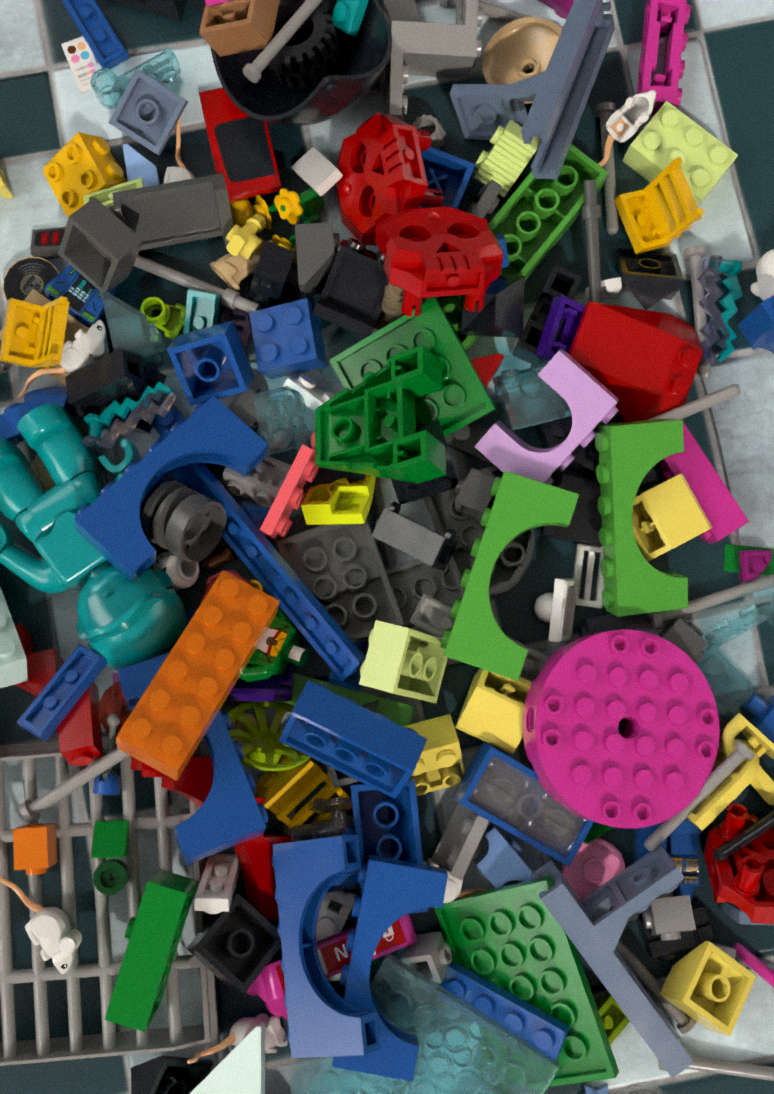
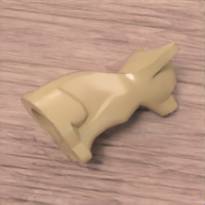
[210,237,274,291]

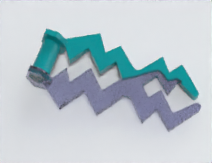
[697,255,743,364]
[82,381,176,453]

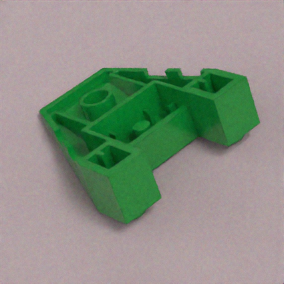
[315,344,446,483]

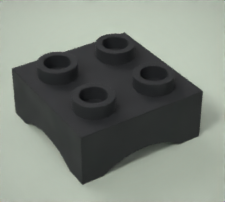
[540,472,602,546]

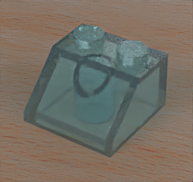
[101,292,166,365]
[493,361,572,431]

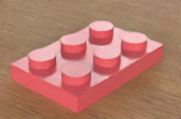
[260,444,319,542]

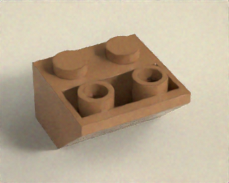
[199,0,280,57]

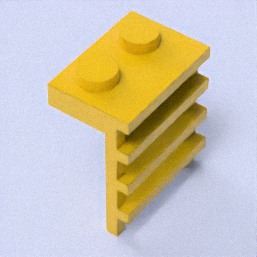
[614,157,704,255]
[0,296,70,370]
[256,749,353,830]

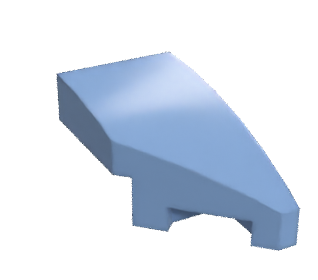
[123,144,160,187]

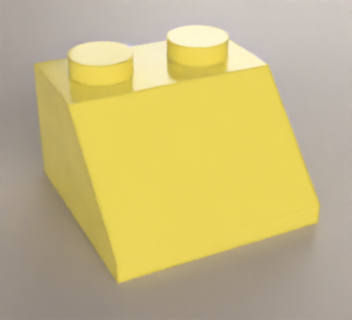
[659,941,756,1036]

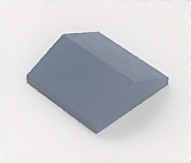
[108,68,188,156]

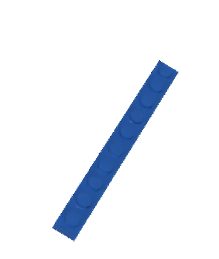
[157,427,366,682]

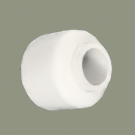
[152,550,200,590]

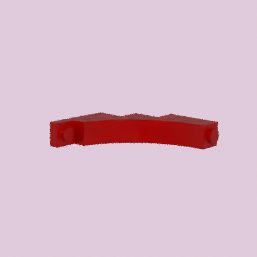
[14,623,104,766]
[131,756,292,923]

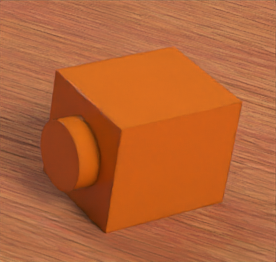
[13,822,57,875]

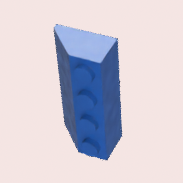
[279,680,427,799]
[351,779,428,914]

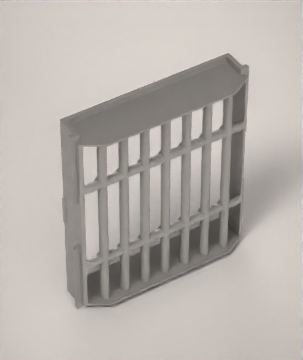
[0,735,219,1066]

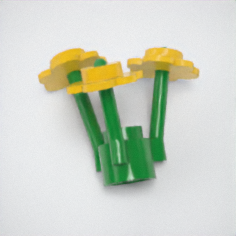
[253,188,324,264]

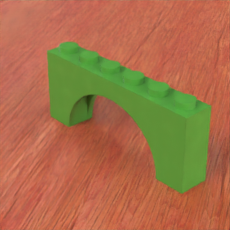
[595,418,688,617]
[440,471,579,681]

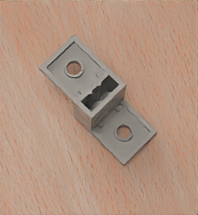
[384,0,483,121]

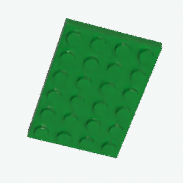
[434,876,619,1094]

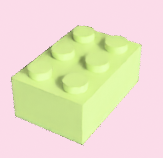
[623,101,738,207]
[359,620,448,703]

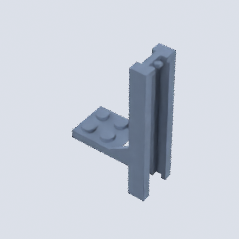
[450,0,615,179]
[531,845,694,1078]

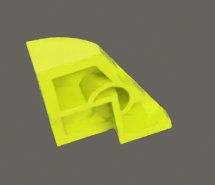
[301,475,376,525]

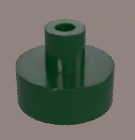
[93,859,130,895]

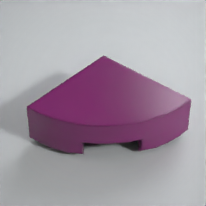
[738,550,772,582]

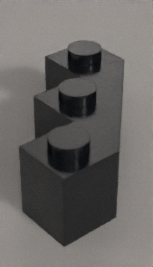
[535,410,658,489]

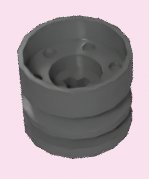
[140,481,226,563]

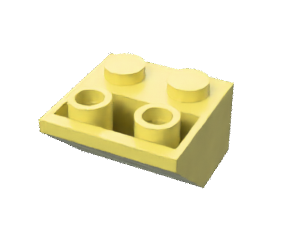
[632,473,713,561]
[455,668,532,754]
[402,714,465,796]

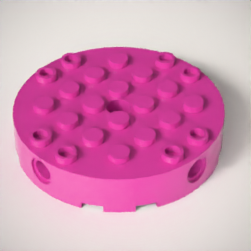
[523,629,720,829]

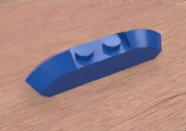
[0,386,74,446]

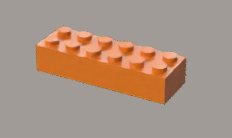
[116,570,280,781]

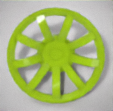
[228,701,310,771]

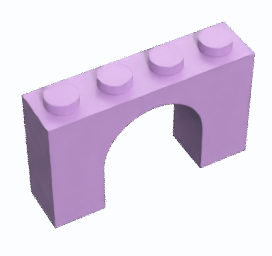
[474,349,619,485]

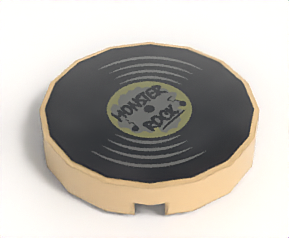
[2,257,60,302]

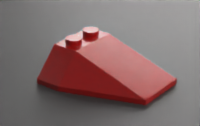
[568,301,703,422]

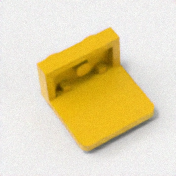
[43,132,127,217]

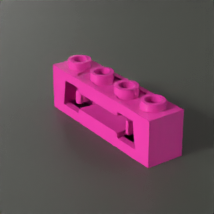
[636,0,691,116]

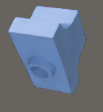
[473,823,533,888]

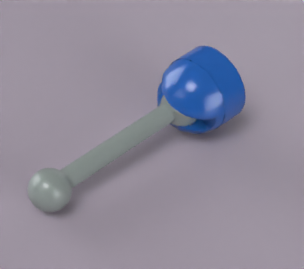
[93,713,121,795]

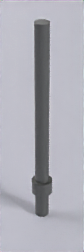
[582,180,602,303]

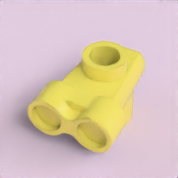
[226,214,266,261]

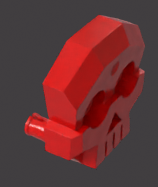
[334,113,444,246]
[375,206,503,317]
[703,803,774,924]

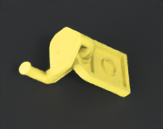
[687,713,774,831]

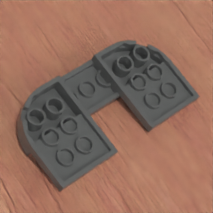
[276,465,535,643]

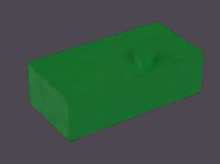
[104,869,198,1032]

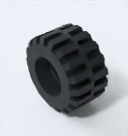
[262,0,341,88]

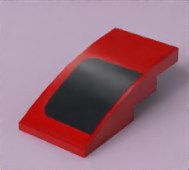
[199,87,282,202]

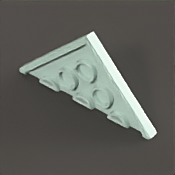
[190,1023,265,1094]

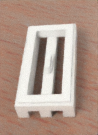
[573,543,605,609]

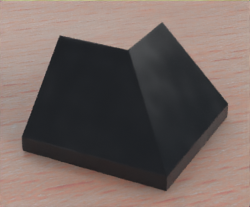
[616,248,684,310]
[460,275,525,338]
[131,1055,214,1094]

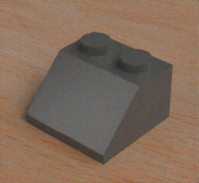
[295,222,340,301]

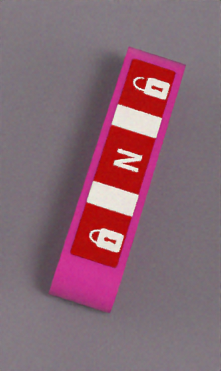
[260,914,418,1000]

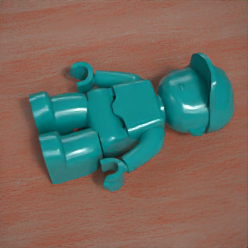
[0,403,187,671]

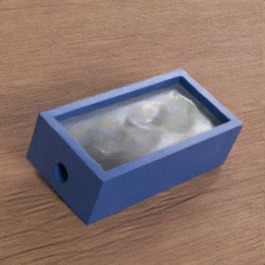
[452,742,594,867]

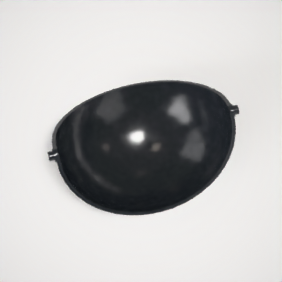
[210,0,392,126]

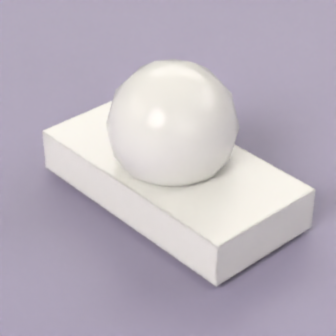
[534,578,578,643]

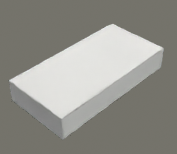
[291,147,343,197]

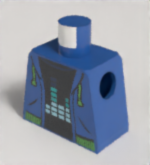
[44,265,116,328]

